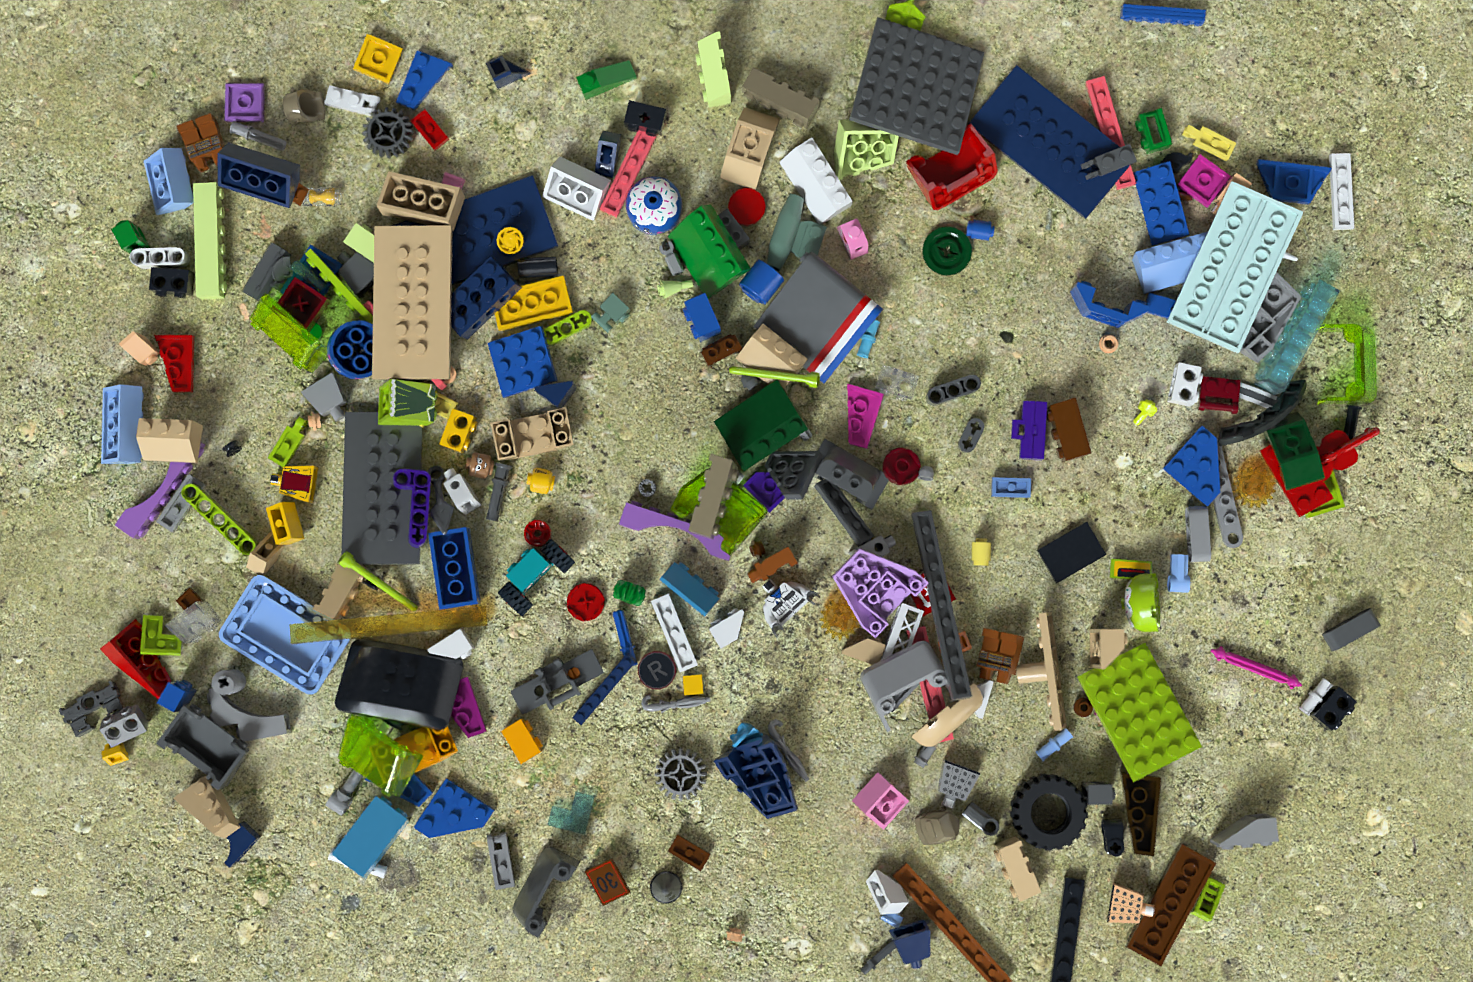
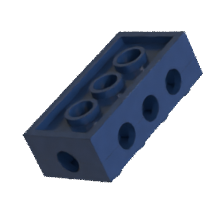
[451,256,522,340]

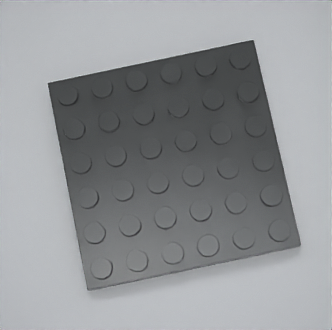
[849,17,984,155]

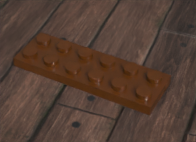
[1125,843,1216,966]

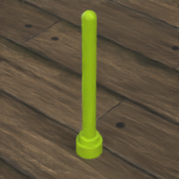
[729,366,820,388]
[338,551,418,612]

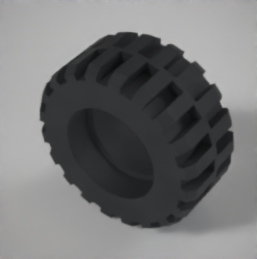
[1010,774,1088,851]

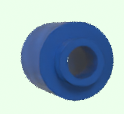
[966,219,995,241]

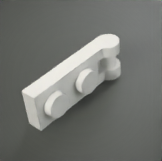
[325,85,381,117]

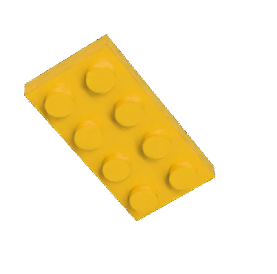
[494,275,573,331]

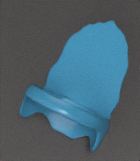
[730,722,763,747]

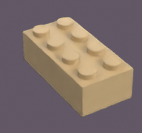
[376,171,465,231]

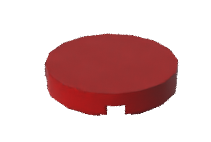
[728,188,766,226]
[567,583,605,621]

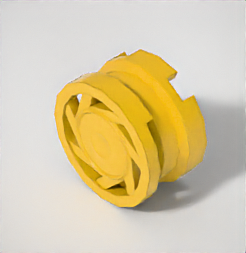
[497,227,524,254]

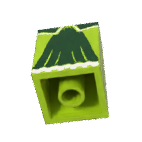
[378,379,438,426]

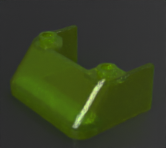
[249,292,328,373]
[1315,324,1377,404]

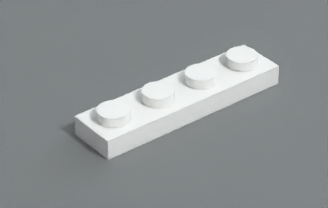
[1329,153,1354,230]
[651,594,698,672]

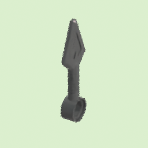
[427,465,454,535]

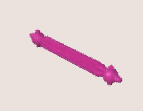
[1210,646,1302,689]

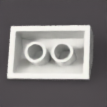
[542,157,611,221]

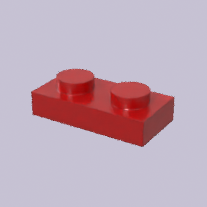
[410,109,449,151]

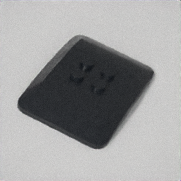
[335,639,464,730]

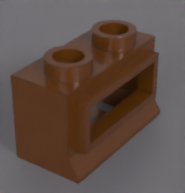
[700,334,742,369]

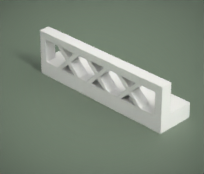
[880,603,924,661]

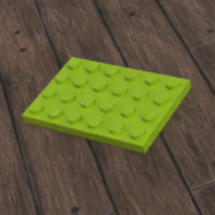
[1077,643,1202,782]

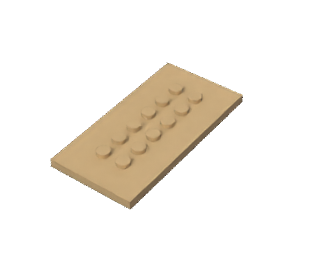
[372,225,452,380]

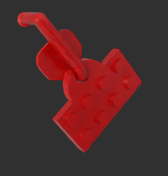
[1259,427,1380,518]

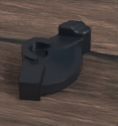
[1160,152,1193,173]

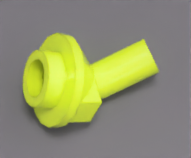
[1133,399,1157,425]

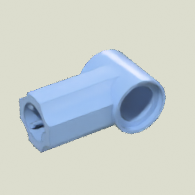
[1167,554,1190,593]

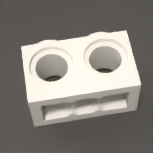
[1167,362,1203,407]

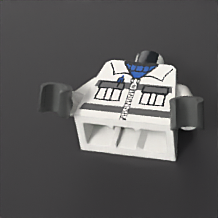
[762,579,820,638]

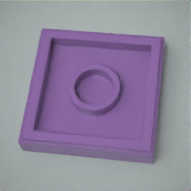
[225,83,265,122]

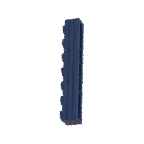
[572,653,637,725]

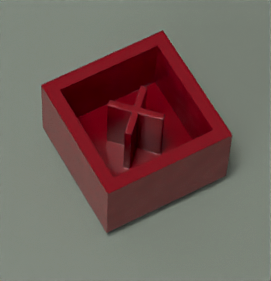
[273,277,331,333]

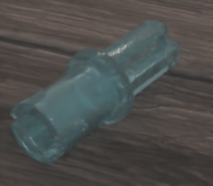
[291,261,327,293]

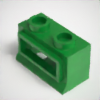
[1135,108,1172,155]

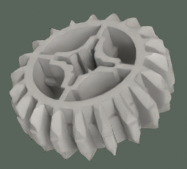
[655,748,707,801]

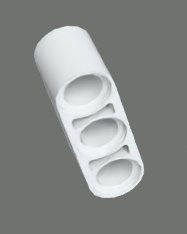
[129,247,190,269]

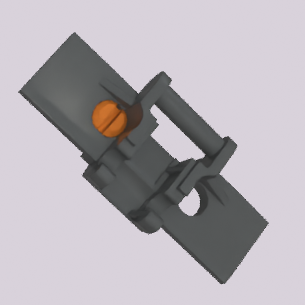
[510,649,604,715]

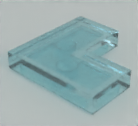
[548,791,595,834]

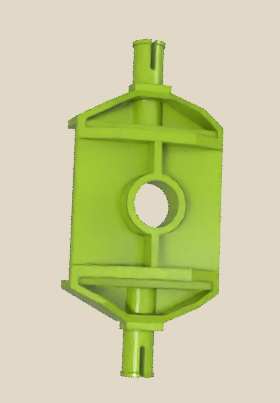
[885,0,926,31]

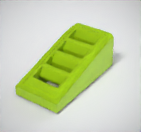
[1190,877,1226,922]

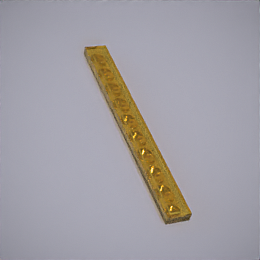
[289,606,488,644]

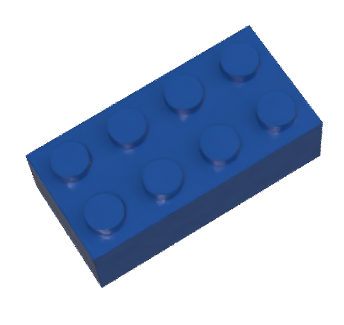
[428,527,481,610]

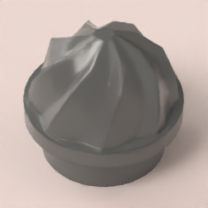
[741,375,761,391]

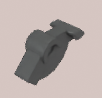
[270,255,293,288]

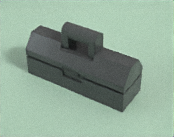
[242,242,292,303]

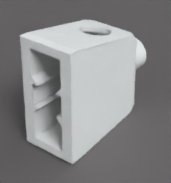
[443,468,481,515]

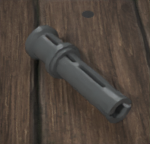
[486,463,512,522]

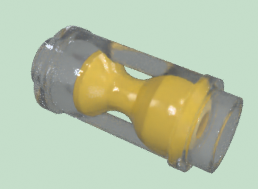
[302,188,343,207]

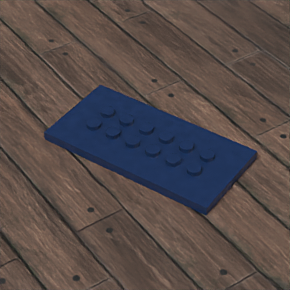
[968,65,1130,219]
[392,175,559,285]

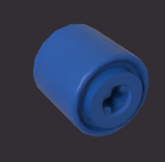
[739,260,784,305]

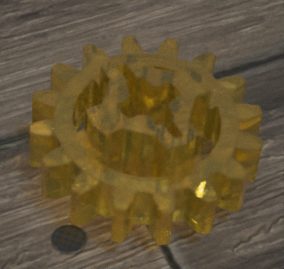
[1232,467,1276,508]
[819,598,860,640]

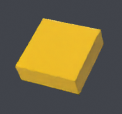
[683,674,704,695]

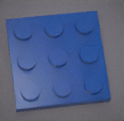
[488,326,558,398]

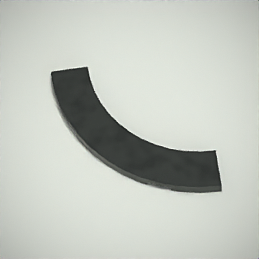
[1217,380,1307,446]

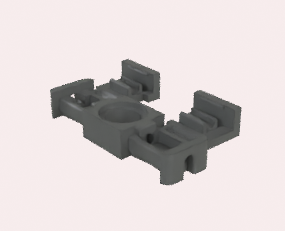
[59,681,123,737]

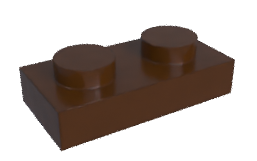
[668,834,711,871]

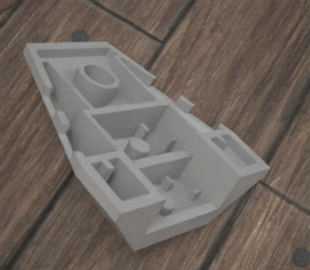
[1240,272,1302,363]

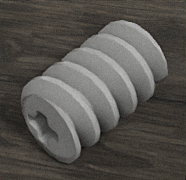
[211,669,246,695]

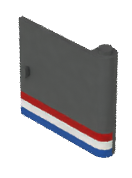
[753,251,884,384]

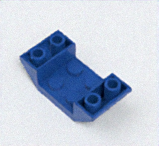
[1070,281,1151,328]

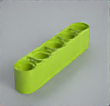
[181,484,258,555]

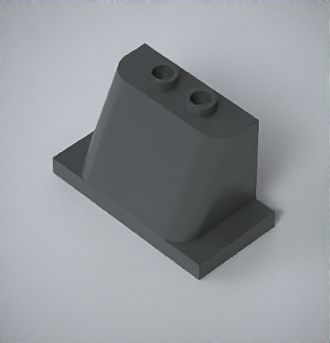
[814,439,889,510]

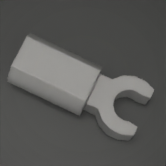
[659,241,684,276]

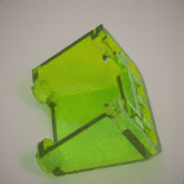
[337,714,423,797]

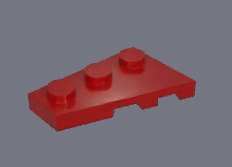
[154,335,194,393]

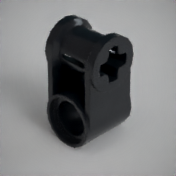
[1101,818,1125,857]

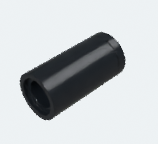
[518,256,558,278]

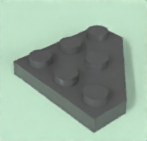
[765,451,823,500]

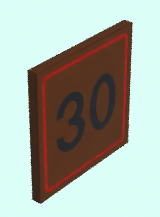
[585,858,631,906]

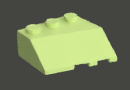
[695,31,731,107]
[834,119,899,180]

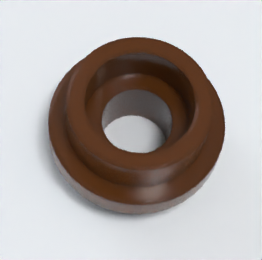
[749,540,765,559]
[1073,698,1093,717]

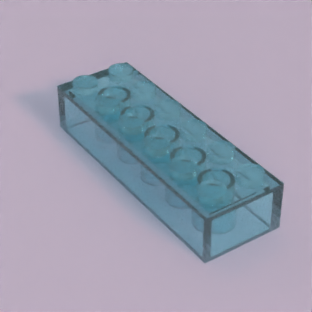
[1254,279,1340,395]

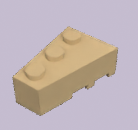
[313,564,367,619]
[993,836,1041,902]

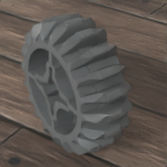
[362,107,414,159]

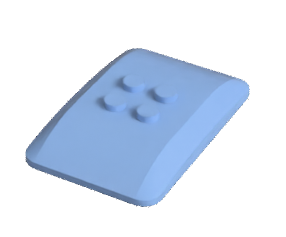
[219,575,352,695]

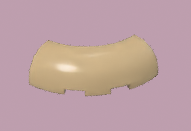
[912,683,983,747]

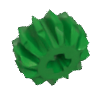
[613,580,646,606]

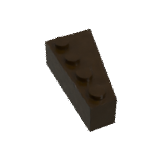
[1120,772,1161,856]

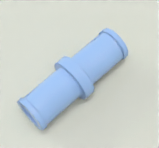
[1035,728,1073,762]

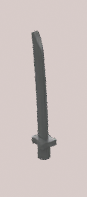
[860,920,930,975]

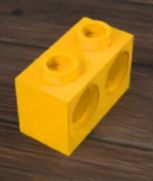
[439,408,478,454]

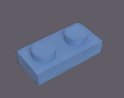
[991,477,1031,498]

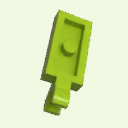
[268,417,308,467]

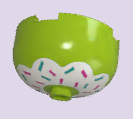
[1121,573,1160,632]

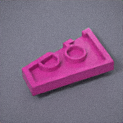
[847,384,884,450]

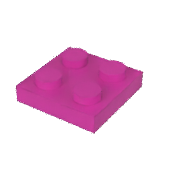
[1177,154,1231,208]

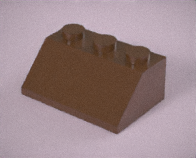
[1046,397,1091,463]

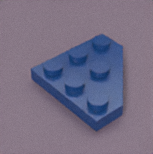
[1163,426,1221,507]
[414,778,495,838]

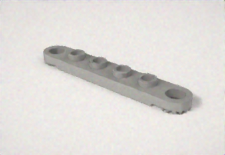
[1213,436,1243,548]

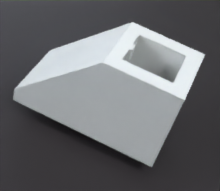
[709,608,744,649]

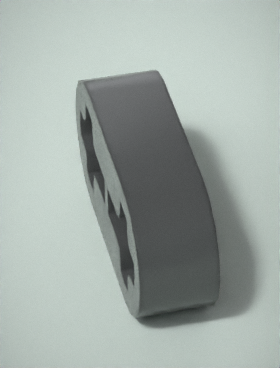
[958,418,984,453]

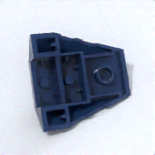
[714,734,798,819]

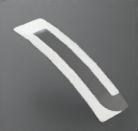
[1239,383,1279,408]

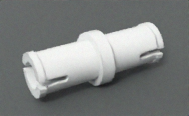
[1299,678,1333,716]

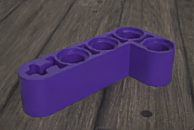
[393,469,431,548]

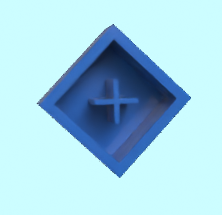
[682,293,721,343]

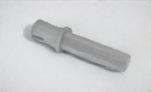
[230,121,287,151]

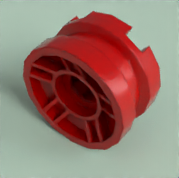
[524,520,552,547]

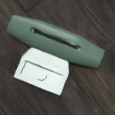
[767,194,827,271]

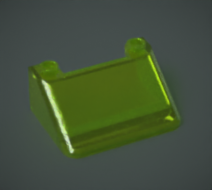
[670,468,767,555]

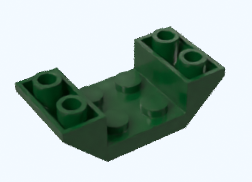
[1263,411,1325,491]

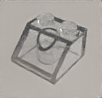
[165,602,221,644]

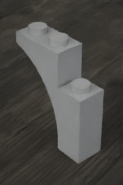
[207,688,291,741]

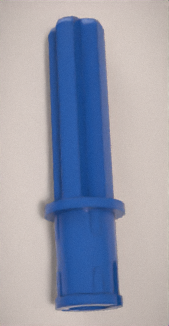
[613,610,638,666]

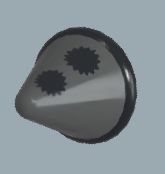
[650,871,683,904]

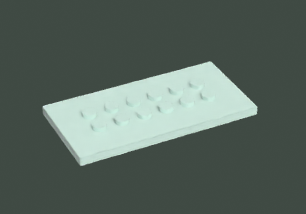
[1167,181,1304,354]

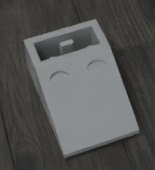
[1210,813,1279,850]

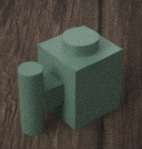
[591,293,630,333]

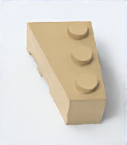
[173,776,241,839]

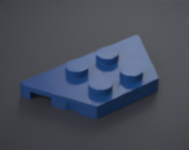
[1256,159,1331,204]

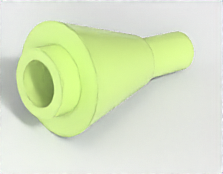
[657,280,693,299]

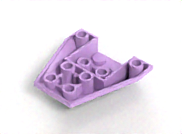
[832,548,929,638]

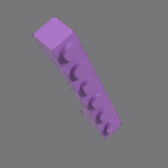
[115,442,205,539]
[619,501,736,561]

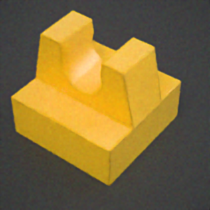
[101,743,129,766]

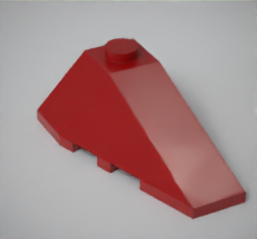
[100,619,172,699]

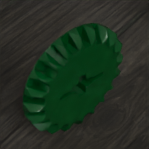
[922,227,972,276]

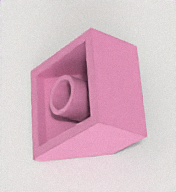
[852,772,909,830]

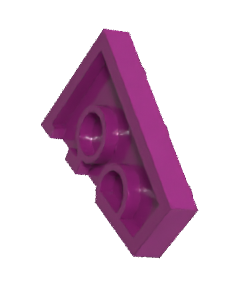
[451,677,487,738]

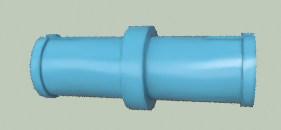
[857,320,880,358]

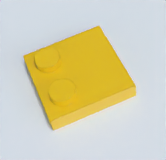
[353,34,403,84]

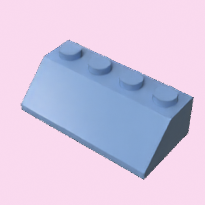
[1132,232,1207,294]
[101,384,144,464]

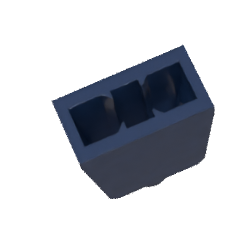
[889,919,931,969]

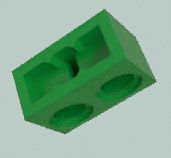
[111,220,151,254]

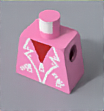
[836,219,868,260]

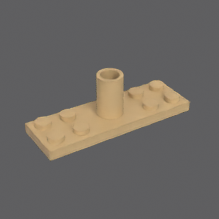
[1016,611,1067,731]

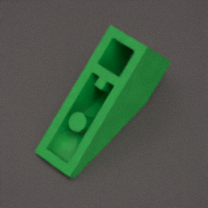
[576,60,637,101]

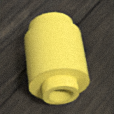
[971,538,991,566]

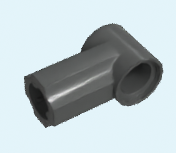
[962,801,999,836]

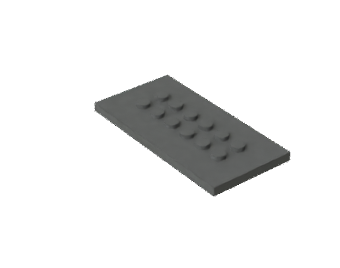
[341,412,423,565]

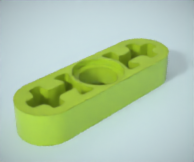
[544,310,592,346]

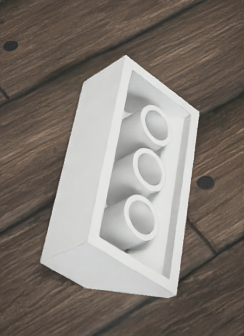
[779,138,852,225]

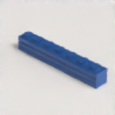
[1120,4,1206,26]

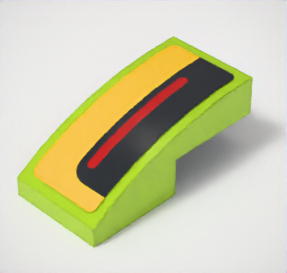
[1110,559,1152,579]

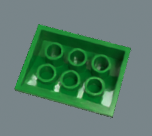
[668,204,751,300]

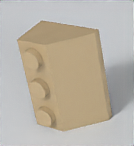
[736,324,808,389]
[136,418,203,463]
[1089,629,1127,669]

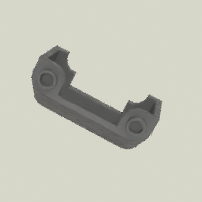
[156,704,249,790]
[512,847,581,939]

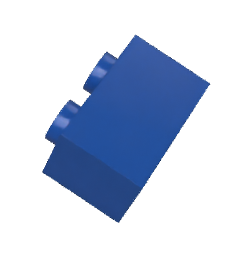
[157,680,197,712]

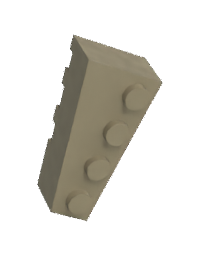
[742,67,820,129]
[689,454,739,540]

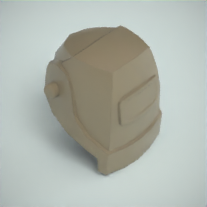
[283,88,326,122]
[915,806,959,845]

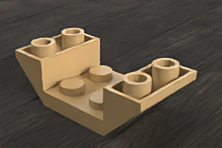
[720,107,780,190]
[491,407,574,461]

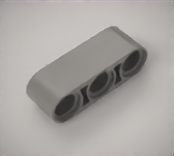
[1185,506,1211,562]

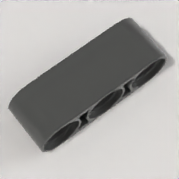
[926,375,981,406]
[1322,608,1381,652]

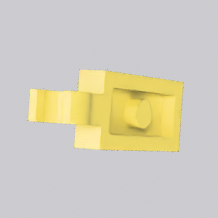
[1182,125,1236,161]

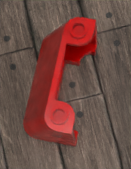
[906,124,998,210]

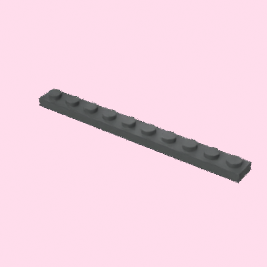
[911,510,972,701]

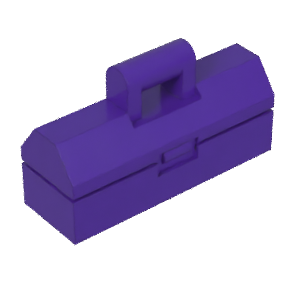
[1011,401,1047,461]

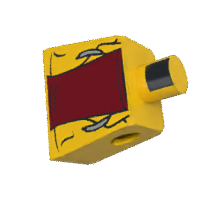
[270,466,318,503]

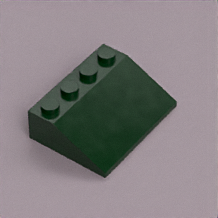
[714,379,809,471]

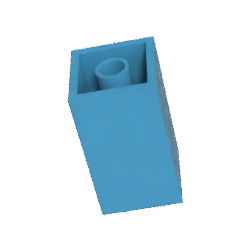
[331,796,409,880]

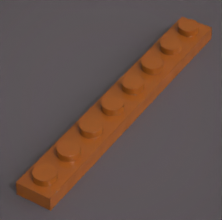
[892,862,1012,982]

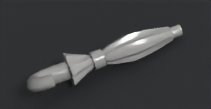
[641,694,711,714]
[768,719,809,782]

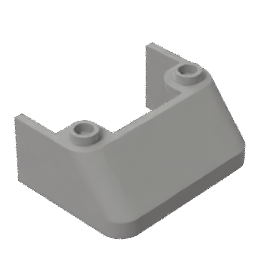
[860,641,950,732]

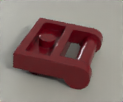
[1198,376,1241,414]

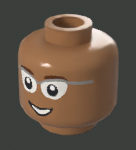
[465,452,494,479]

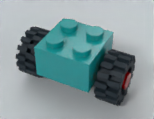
[498,539,575,616]

